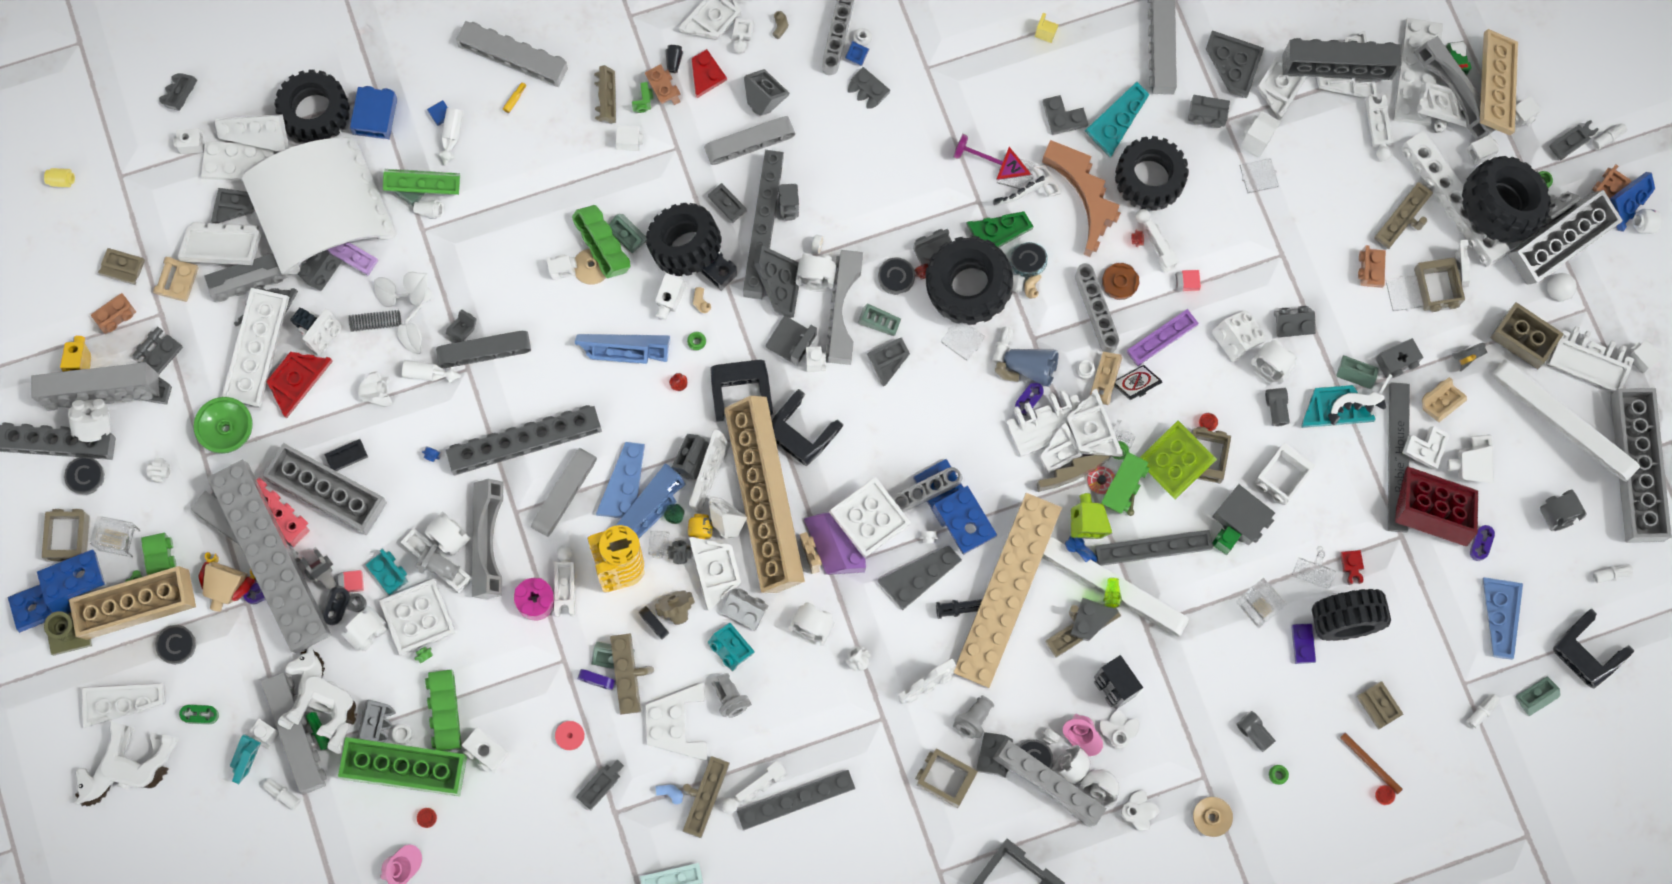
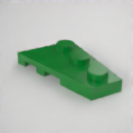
[966,211,1034,248]

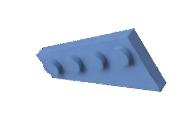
[596,442,645,518]
[1483,577,1523,660]

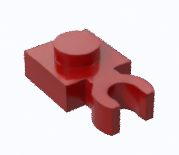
[1340,550,1364,585]

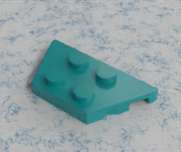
[1301,385,1376,428]

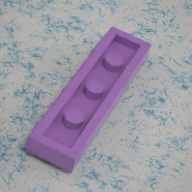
[1127,309,1199,367]

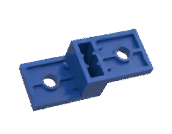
[913,458,997,555]
[8,549,105,633]

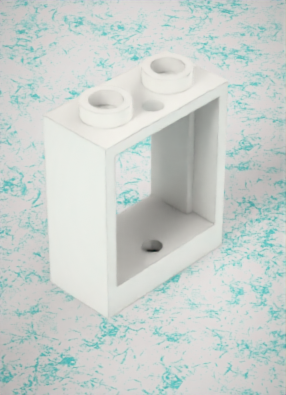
[1255,442,1316,505]

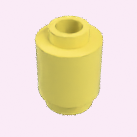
[44,168,75,188]

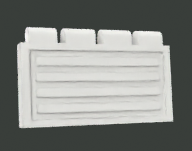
[178,222,262,265]

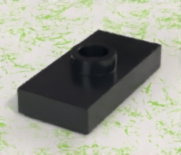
[324,439,368,471]

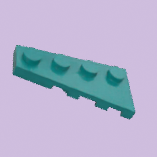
[1085,82,1150,157]

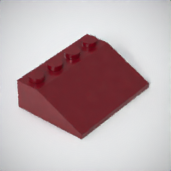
[1395,466,1478,547]

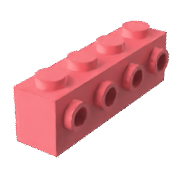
[257,477,310,547]

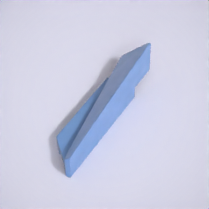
[575,334,670,364]
[616,464,686,538]

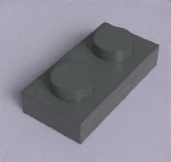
[708,183,747,223]

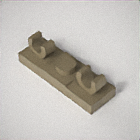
[594,65,616,124]

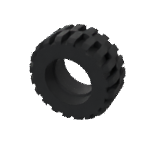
[274,69,350,143]
[1115,136,1189,211]
[646,202,722,276]
[1311,589,1391,641]

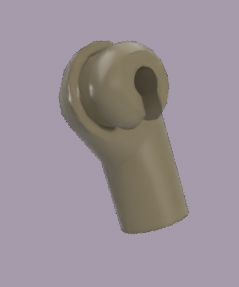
[772,11,789,39]
[995,362,1020,382]

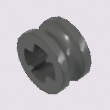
[348,593,367,612]

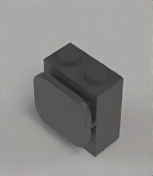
[1212,484,1275,546]

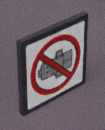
[1114,365,1163,400]

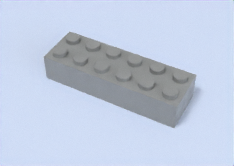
[1507,190,1623,285]
[31,362,159,410]
[263,443,387,535]

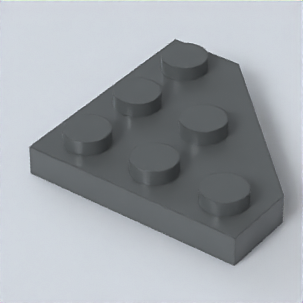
[1206,30,1264,98]
[754,245,799,318]

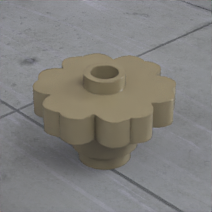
[655,590,695,625]

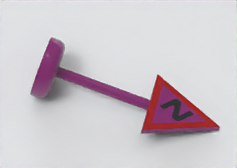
[953,133,1032,180]

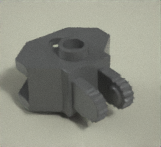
[300,547,336,590]

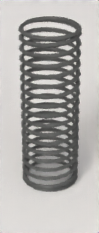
[348,309,401,332]

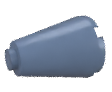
[1004,349,1059,387]

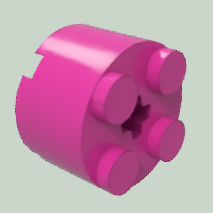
[514,578,554,621]

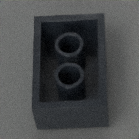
[1094,655,1144,710]

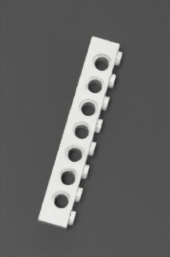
[1401,131,1510,267]

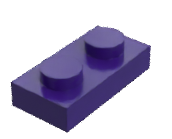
[1291,623,1316,664]

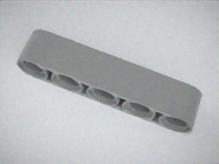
[822,0,854,75]
[704,116,796,165]
[1075,263,1120,353]
[531,448,597,537]
[891,467,963,513]

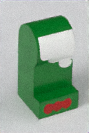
[1446,41,1472,76]

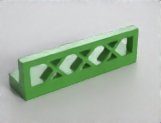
[383,169,460,195]

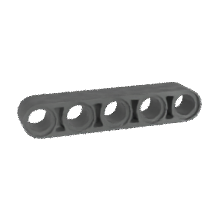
[436,331,531,368]

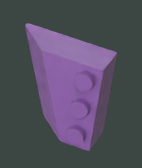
[804,513,866,575]

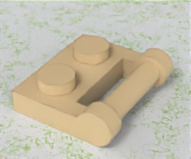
[153,257,199,302]

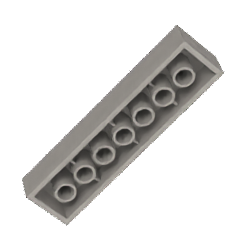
[1611,388,1672,543]

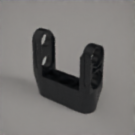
[710,360,773,422]
[772,389,844,466]
[1553,608,1635,689]

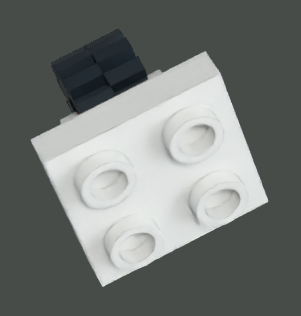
[290,307,342,356]

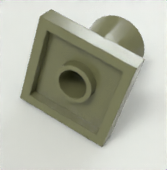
[44,611,92,656]

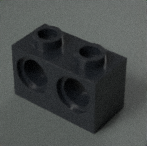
[700,251,737,291]

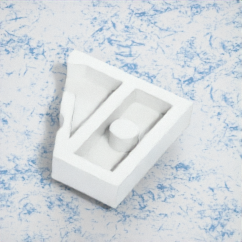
[1455,239,1470,287]
[1039,423,1082,473]

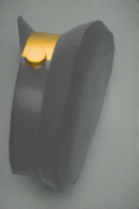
[1452,343,1488,372]

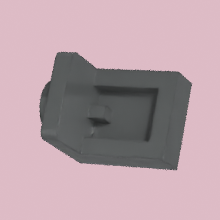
[445,309,477,342]

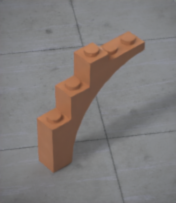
[1042,140,1121,257]

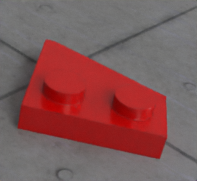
[692,49,727,98]

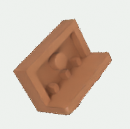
[645,64,681,105]
[1592,164,1632,200]

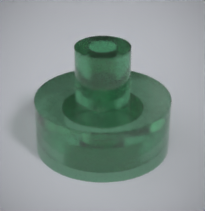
[664,504,685,524]

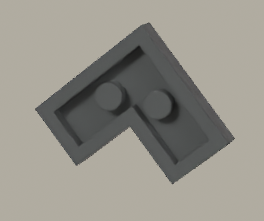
[1042,95,1088,135]

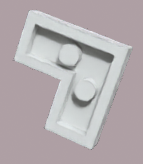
[1402,426,1449,469]

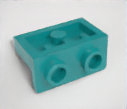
[365,548,408,596]
[708,623,755,671]
[230,734,261,785]

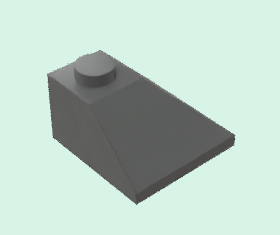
[744,69,790,116]

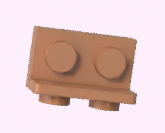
[1358,245,1386,288]
[91,293,136,334]

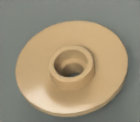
[574,249,606,285]
[1193,797,1233,837]

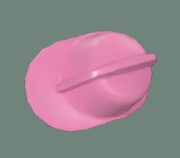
[1063,714,1103,756]
[380,844,422,884]

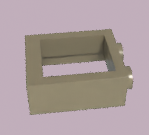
[1414,257,1465,312]
[1191,427,1231,484]
[42,509,90,562]
[915,748,978,808]

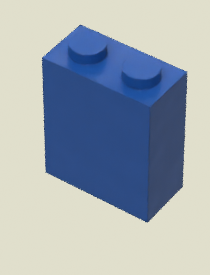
[350,86,397,140]

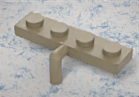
[1374,182,1433,249]
[1045,599,1121,658]
[610,633,654,715]
[683,756,730,839]

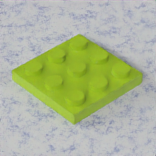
[1139,420,1217,500]

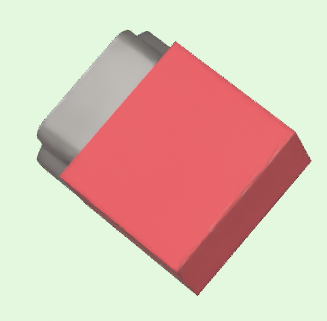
[1176,270,1201,291]
[338,570,364,593]

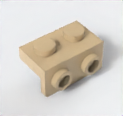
[1422,377,1467,422]

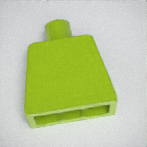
[1070,493,1112,539]

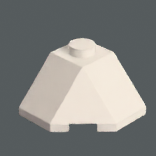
[708,497,747,538]

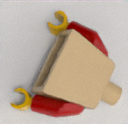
[198,552,256,612]

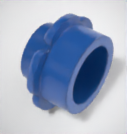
[422,446,441,462]

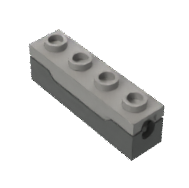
[204,253,288,302]

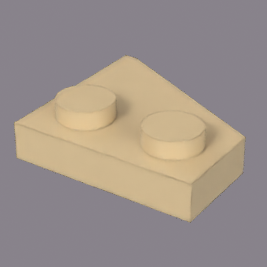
[799,532,822,574]

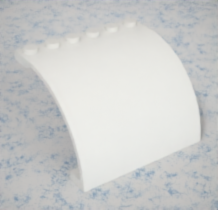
[241,138,397,275]

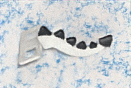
[993,165,1061,205]
[1328,374,1392,426]

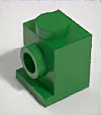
[1212,526,1241,555]

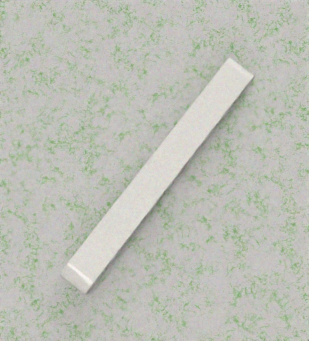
[1491,360,1640,482]
[1042,537,1189,637]

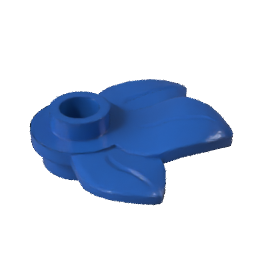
[1065,536,1097,562]

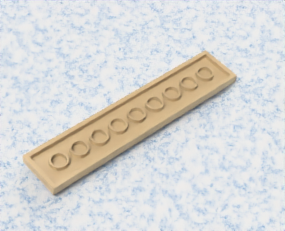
[953,493,1062,688]

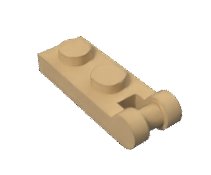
[1090,352,1122,405]

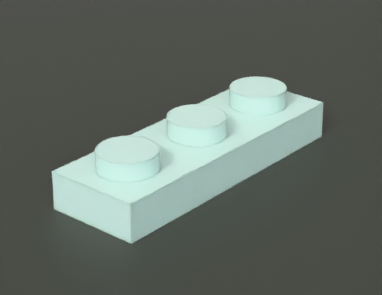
[640,863,703,884]

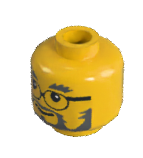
[687,514,713,540]

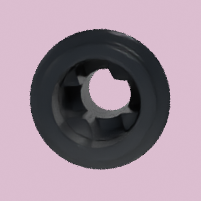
[665,45,683,73]

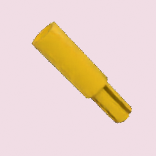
[503,82,526,113]

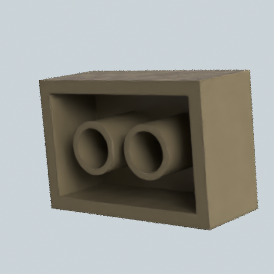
[1490,302,1564,370]

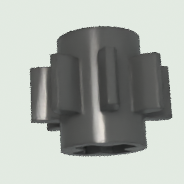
[668,540,691,564]

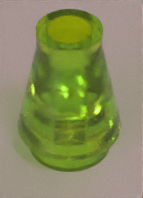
[1103,577,1122,608]

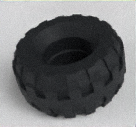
[1462,156,1551,243]
[925,236,1013,325]

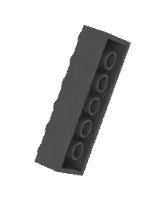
[1282,38,1401,80]

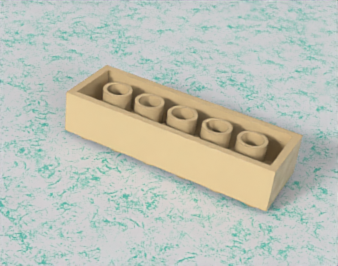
[69,566,196,640]

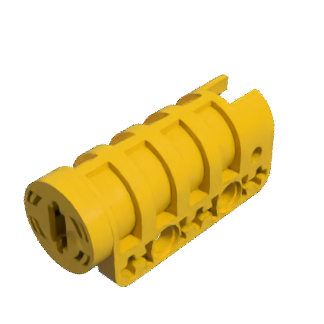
[587,525,645,592]

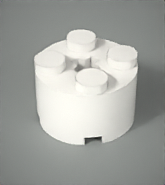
[796,254,836,292]
[1251,340,1297,385]
[68,399,111,442]
[424,511,471,556]
[789,602,834,646]
[341,606,387,651]

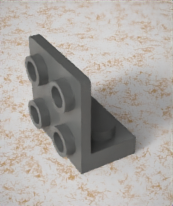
[766,316,817,366]

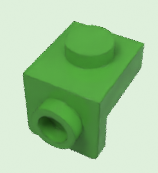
[632,82,654,113]

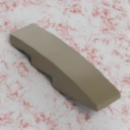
[1037,455,1111,492]

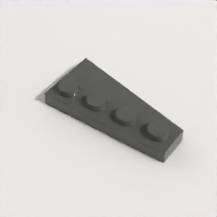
[878,546,962,610]

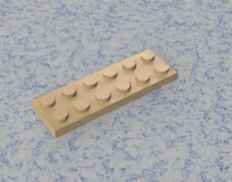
[1480,29,1518,135]

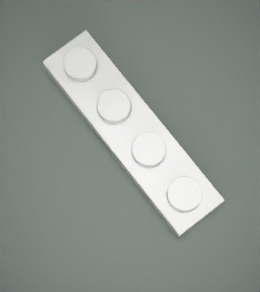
[401,528,472,593]

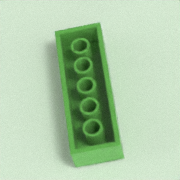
[338,737,467,797]

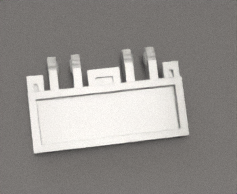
[1548,326,1634,392]
[1006,389,1080,457]

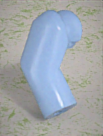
[656,784,683,804]

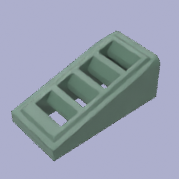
[858,303,901,336]

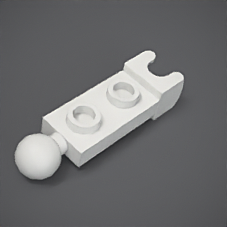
[1365,95,1393,161]
[1136,209,1180,273]
[554,546,575,617]
[722,760,787,813]

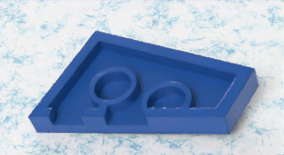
[1610,172,1655,232]

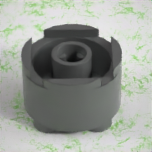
[1540,489,1587,531]

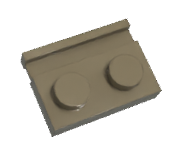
[98,248,145,285]
[1357,681,1404,730]

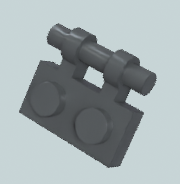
[132,326,183,375]

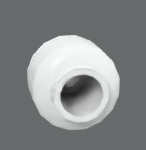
[1633,209,1663,234]

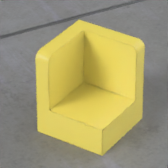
[1035,13,1059,43]

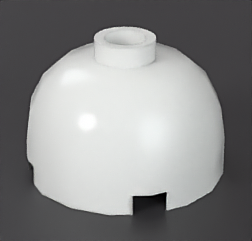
[1051,745,1090,784]
[1079,769,1120,807]

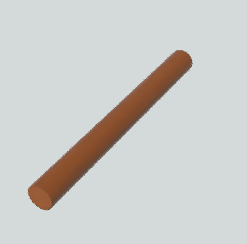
[1340,732,1403,795]

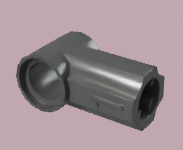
[1265,387,1290,427]
[1236,711,1276,752]

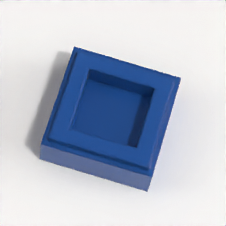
[845,41,870,66]
[427,100,448,126]

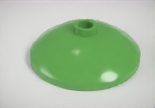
[194,397,253,454]

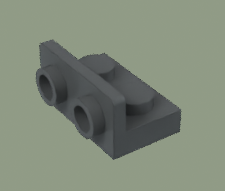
[913,229,952,268]

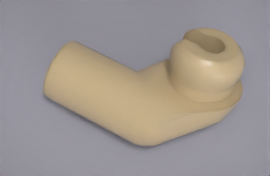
[1024,272,1042,299]
[693,287,711,313]

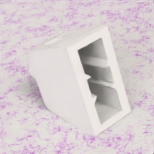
[655,273,687,320]
[1447,444,1494,483]

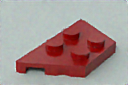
[267,351,333,418]

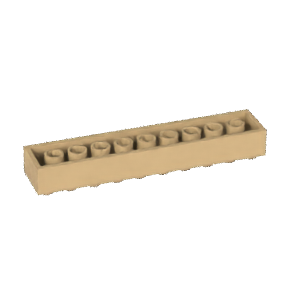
[724,396,805,593]

